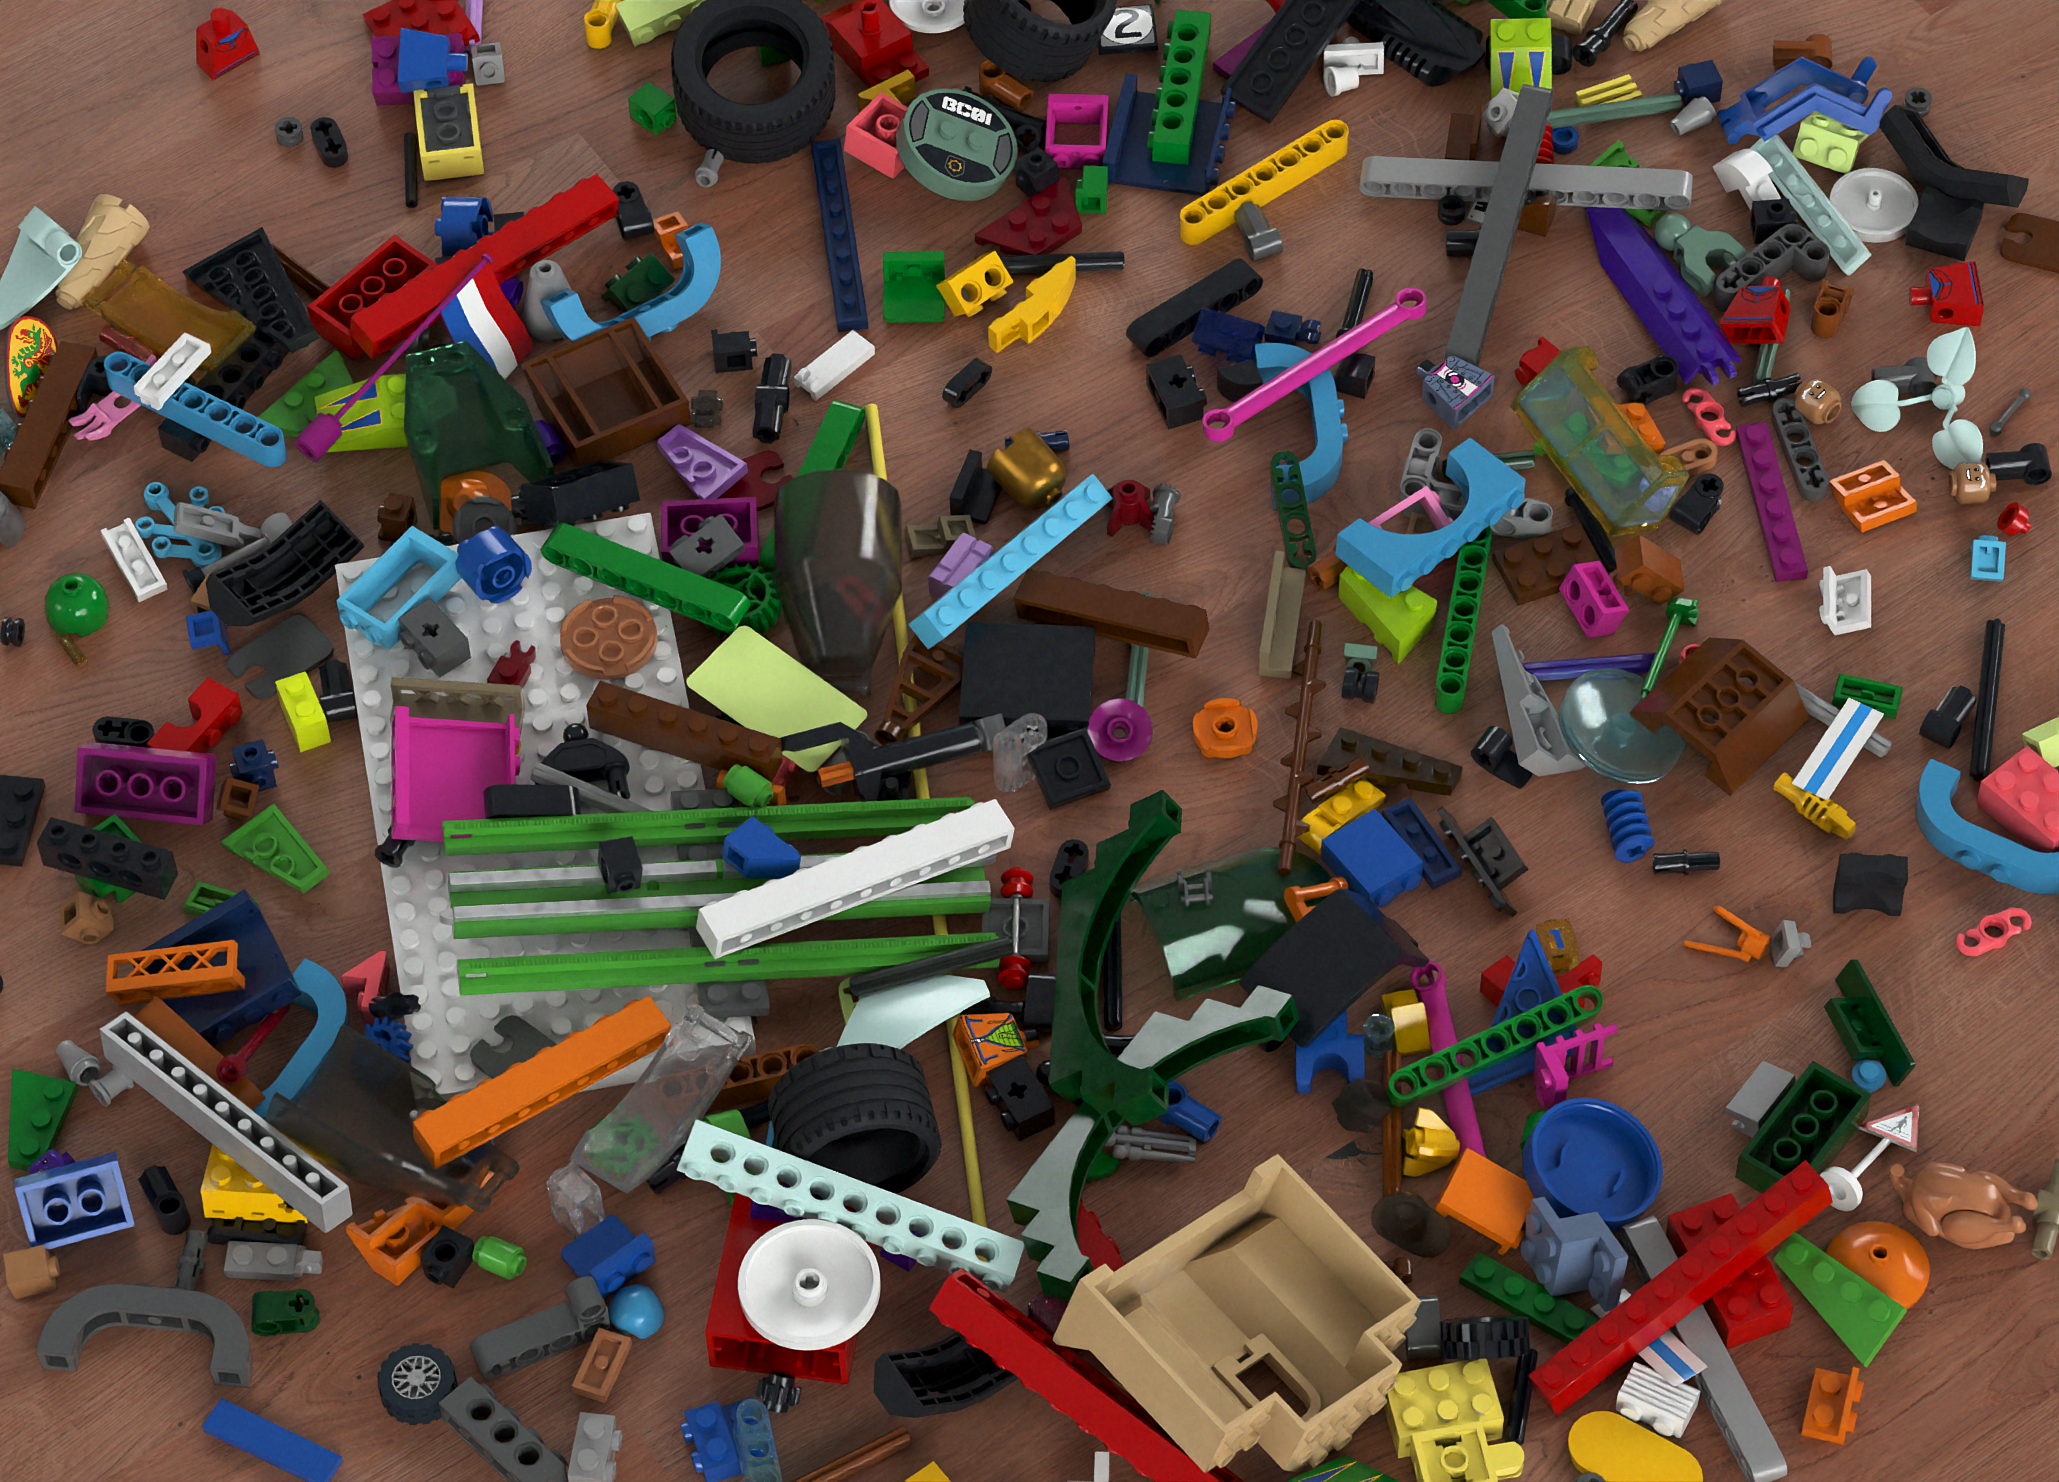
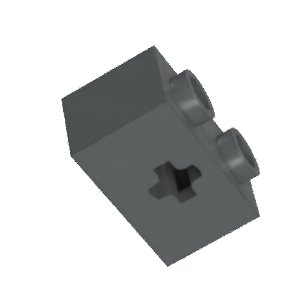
[670,514,746,579]
[398,599,471,678]

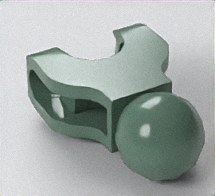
[1654,213,1747,297]

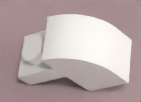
[1712,149,1781,211]

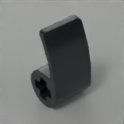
[77,356,113,414]
[1471,726,1533,788]

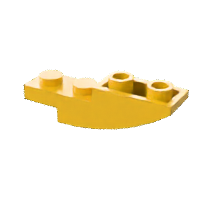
[988,256,1076,353]

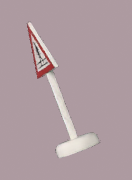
[1820,1105,1919,1212]

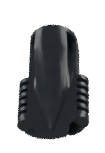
[1346,0,1485,87]

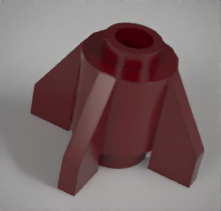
[1105,480,1156,537]

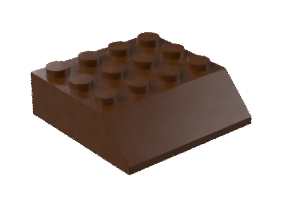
[522,317,691,467]

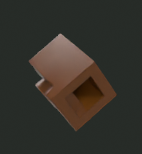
[377,493,418,541]
[216,777,259,820]

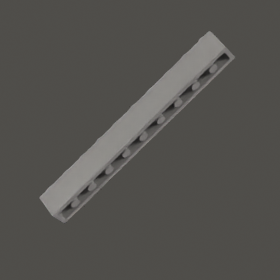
[99,1012,353,1233]

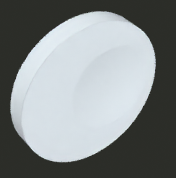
[1829,168,1919,243]

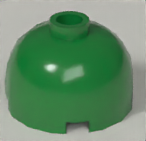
[45,573,110,637]

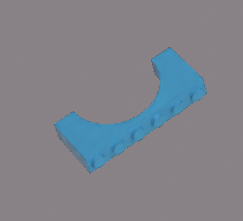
[1335,438,1526,598]

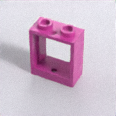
[1045,94,1109,169]

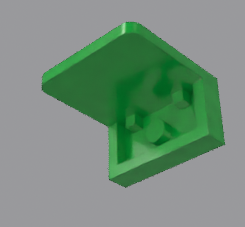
[883,251,945,323]

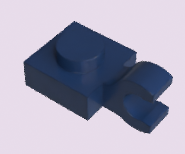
[1264,310,1321,346]

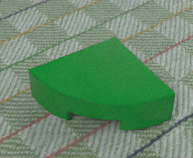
[1085,1152,1120,1183]

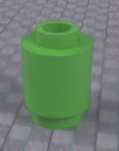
[723,764,774,808]
[472,1236,527,1280]

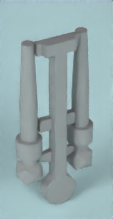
[1105,1125,1196,1163]

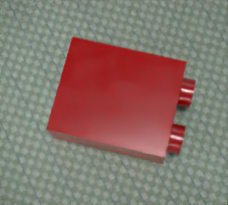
[705,1182,876,1385]

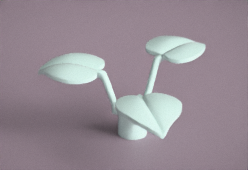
[1851,327,1983,470]

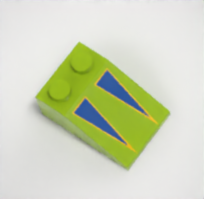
[1489,18,1552,111]
[314,373,418,452]

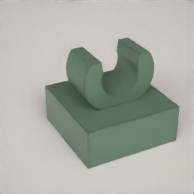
[1344,643,1378,673]

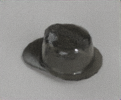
[1371,1191,1451,1258]

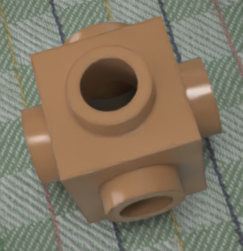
[59,891,114,946]

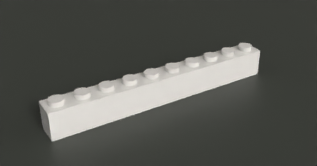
[696,799,1015,959]

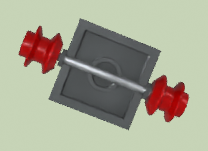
[982,867,1050,990]

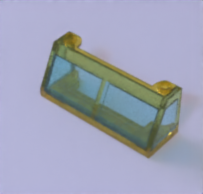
[1510,346,1690,537]

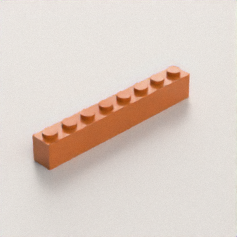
[413,995,671,1169]

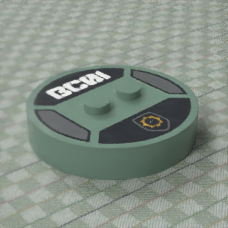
[896,89,1018,201]

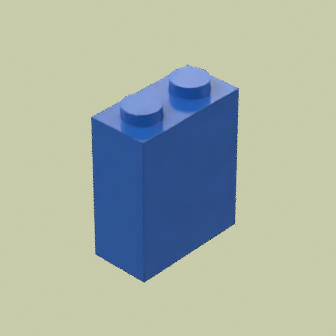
[1321,809,1423,907]

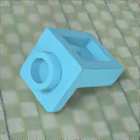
[1970,535,2006,582]

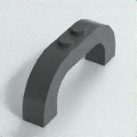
[36,1283,253,1388]

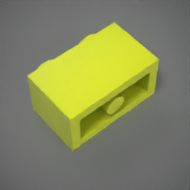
[275,671,331,753]

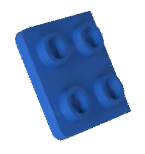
[561,1215,656,1299]

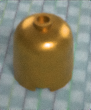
[987,428,1067,509]

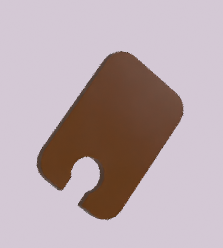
[2000,213,2059,273]

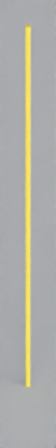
[865,404,988,1262]

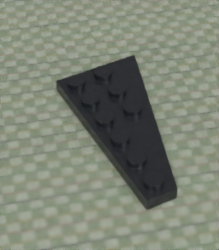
[182,227,319,353]

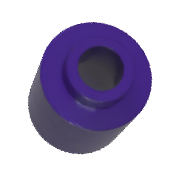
[525,420,566,466]

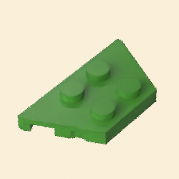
[258,350,354,438]

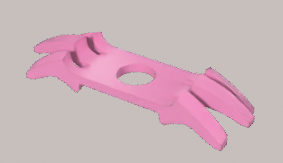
[68,354,157,441]

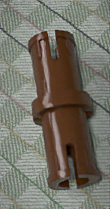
[1304,754,1371,804]

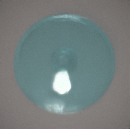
[1559,669,1685,784]

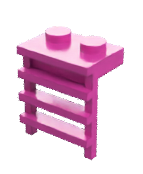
[1533,1023,1618,1110]

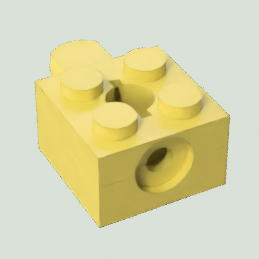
[1410,1421,1524,1482]

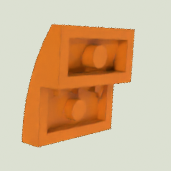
[1829,460,1917,533]

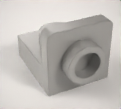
[471,42,505,86]

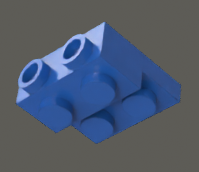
[680,1397,775,1482]

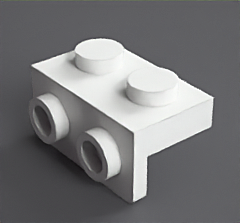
[1819,566,1871,636]

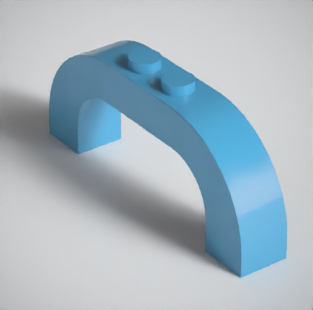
[540,222,721,342]
[1254,343,1348,510]
[1916,759,2059,894]
[253,958,351,1130]

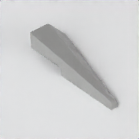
[1492,624,1587,777]

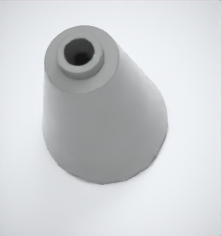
[521,260,572,343]

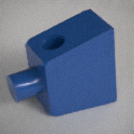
[398,28,468,93]

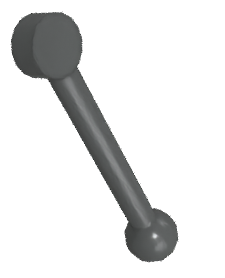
[1990,388,2031,436]

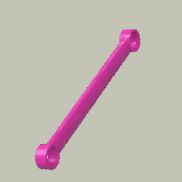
[1202,287,1427,442]
[1410,961,1486,1158]

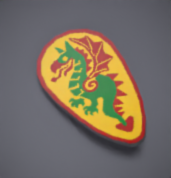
[4,316,58,418]

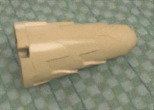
[1623,0,1724,52]
[55,194,150,310]

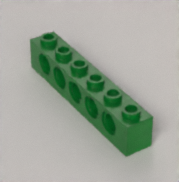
[1147,9,1211,165]

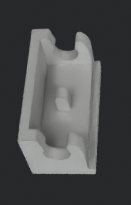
[1726,1061,1796,1138]

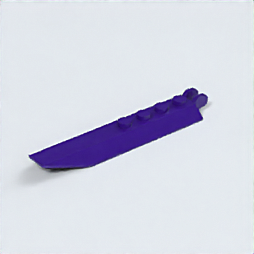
[1586,207,1742,386]

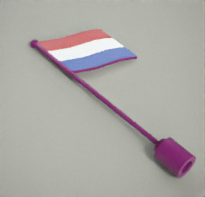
[294,254,533,462]

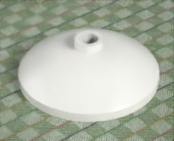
[889,0,965,33]

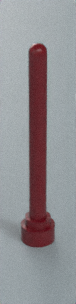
[216,1003,291,1085]

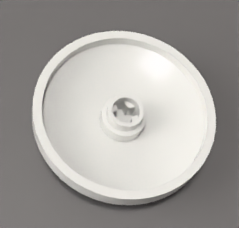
[738,1219,881,1350]

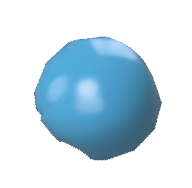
[608,1284,665,1339]

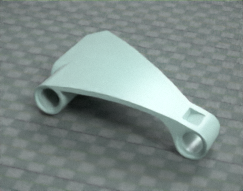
[0,206,82,330]
[837,974,991,1049]

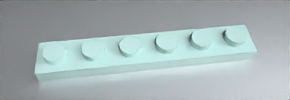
[1750,134,1872,276]

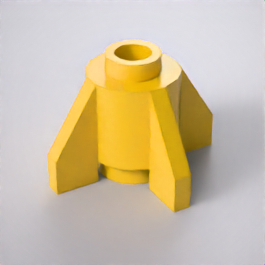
[1401,1107,1460,1177]

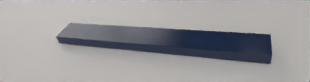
[811,139,869,332]

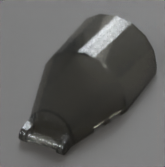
[774,469,902,696]
[265,1024,520,1212]

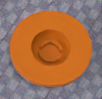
[428,471,512,538]

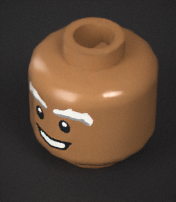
[1794,378,1842,425]
[1948,463,1996,504]

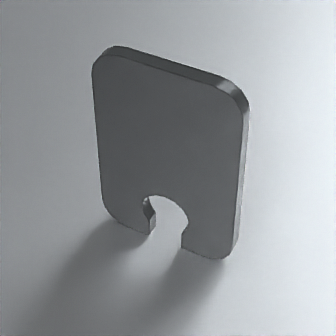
[227,615,333,700]
[470,1015,557,1079]

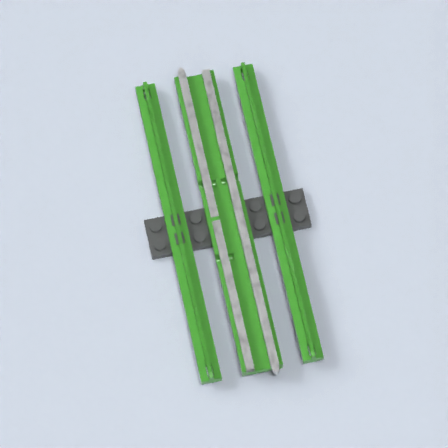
[439,789,1000,1019]

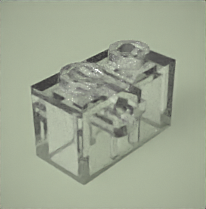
[546,1161,605,1239]

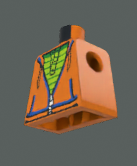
[952,1013,1039,1087]

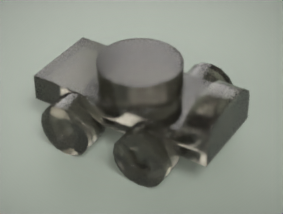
[690,390,723,428]

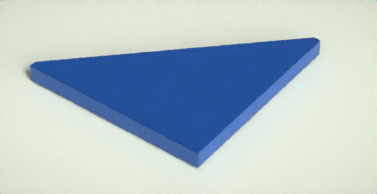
[1468,929,1586,1097]

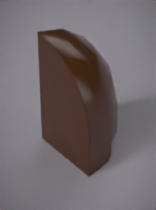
[1517,195,1556,237]

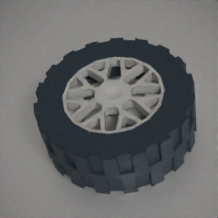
[377,1343,458,1425]

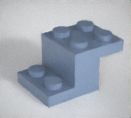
[1520,1197,1628,1312]

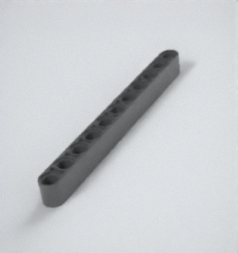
[1444,84,1554,367]

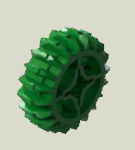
[702,562,783,639]

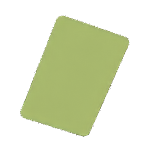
[686,626,867,772]

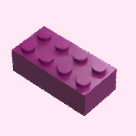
[74,742,217,825]

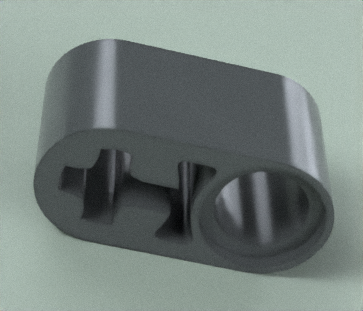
[1404,1295,1442,1360]

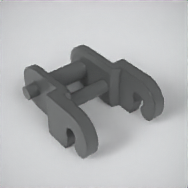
[1177,866,1213,907]

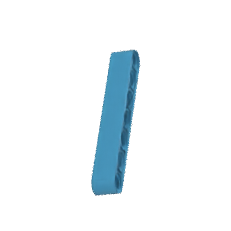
[104,352,287,467]

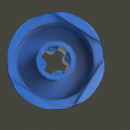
[435,196,494,257]
[456,526,532,603]

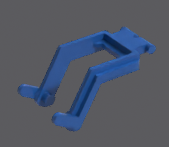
[1717,56,1892,145]

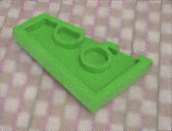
[221,803,330,894]

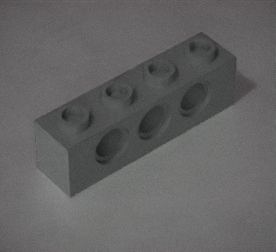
[438,1376,568,1482]

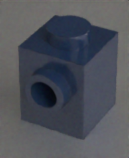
[1674,60,1723,107]

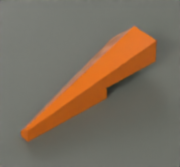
[346,1154,516,1286]

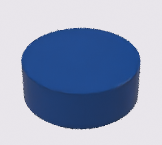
[1552,126,1579,154]

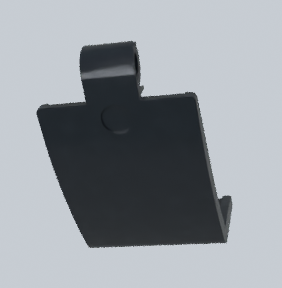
[1239,889,1430,1053]

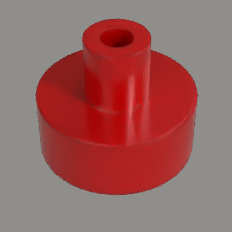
[1997,502,2032,536]

